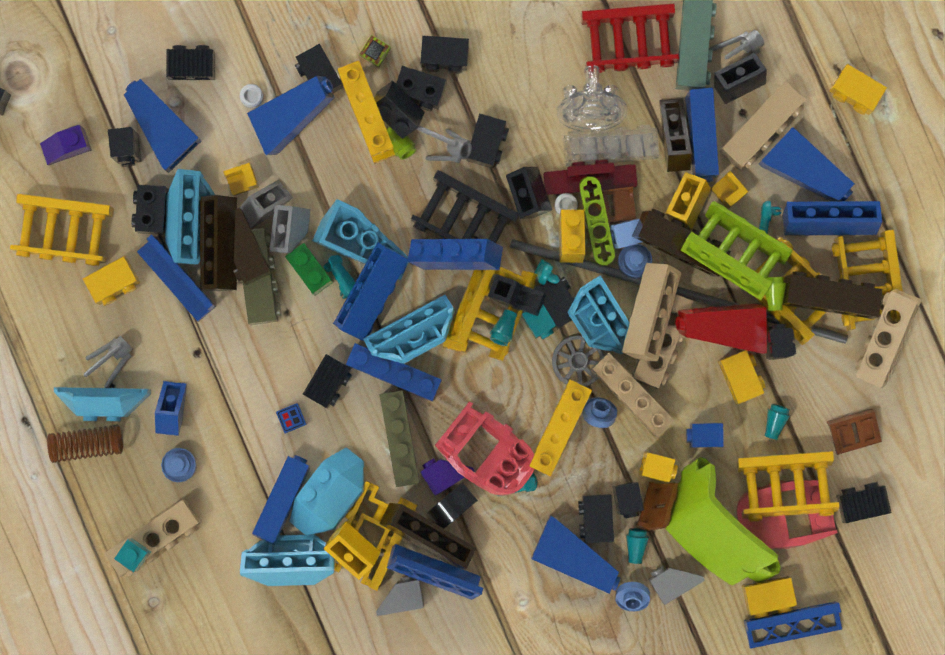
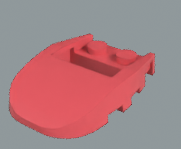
[435,401,535,496]
[736,479,837,550]

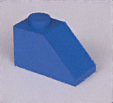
[155,381,187,436]
[686,423,724,448]

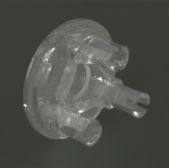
[557,66,627,132]

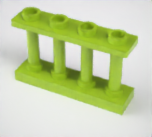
[681,201,793,300]

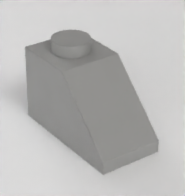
[240,180,293,228]
[270,205,311,253]
[648,566,705,605]
[376,576,424,616]

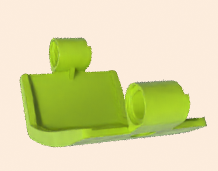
[664,457,781,585]

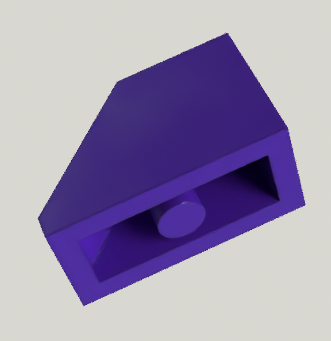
[40,125,92,166]
[420,458,475,496]

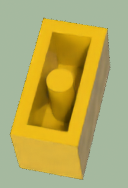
[829,64,887,115]
[666,172,711,230]
[559,210,585,263]
[83,256,140,306]
[718,350,766,405]
[638,452,678,483]
[324,521,381,580]
[742,576,797,618]

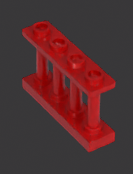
[581,3,679,73]

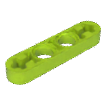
[579,176,615,265]

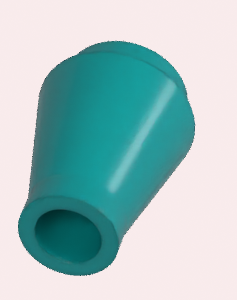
[490,309,517,346]
[764,404,790,440]
[626,528,649,564]

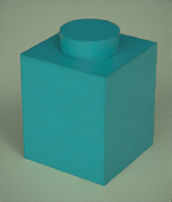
[521,305,556,340]
[114,538,151,573]

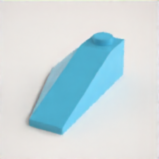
[312,199,409,280]

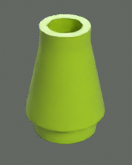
[387,127,416,160]
[765,277,786,311]

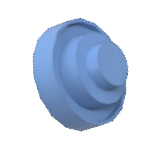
[618,244,653,279]
[582,397,618,428]
[161,448,197,482]
[615,582,650,612]

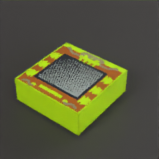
[359,35,391,67]

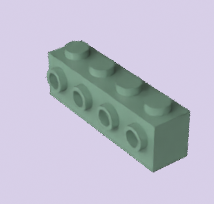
[675,0,717,90]

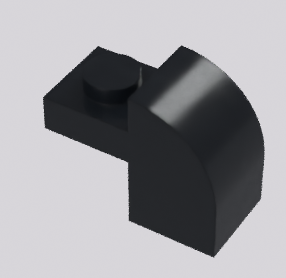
[488,274,546,316]
[427,482,478,529]

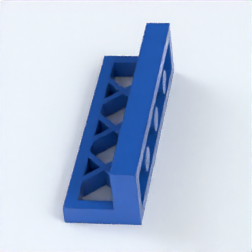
[137,234,216,322]
[386,544,484,600]
[744,601,842,649]

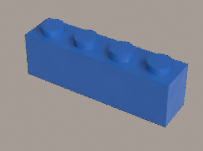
[782,201,882,235]
[407,239,503,270]
[333,242,409,341]
[346,343,442,402]

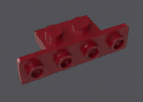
[543,160,638,195]

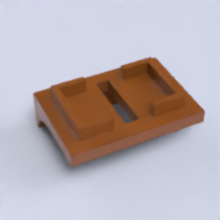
[587,187,636,223]
[827,409,882,455]
[637,482,678,530]

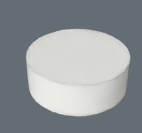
[240,84,264,108]
[554,193,578,215]

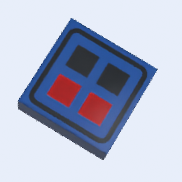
[276,403,307,434]

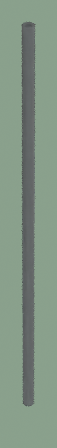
[510,239,848,344]

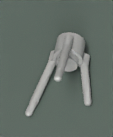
[710,29,764,59]
[417,126,472,163]
[84,336,133,388]

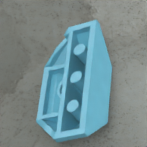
[165,169,215,265]
[567,276,630,354]
[363,295,455,364]
[54,387,151,421]
[289,448,364,536]
[240,534,335,586]

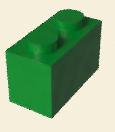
[285,243,333,296]

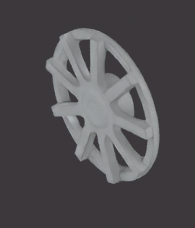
[552,335,604,387]

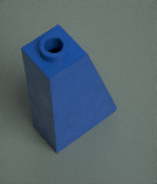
[247,76,335,155]
[124,79,201,173]
[685,88,719,183]
[759,127,855,202]
[531,516,621,594]

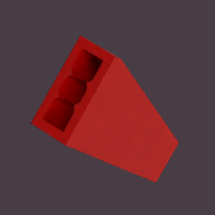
[675,303,767,354]

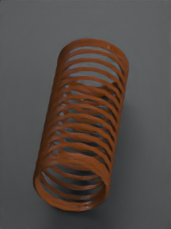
[47,424,123,463]

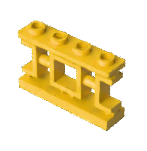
[334,481,418,591]

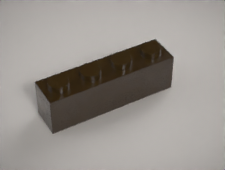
[200,195,237,291]
[632,209,731,277]
[783,272,882,319]
[379,503,477,569]

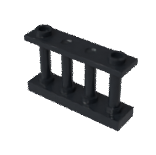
[411,170,519,243]

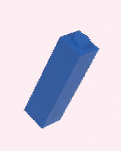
[252,455,310,545]

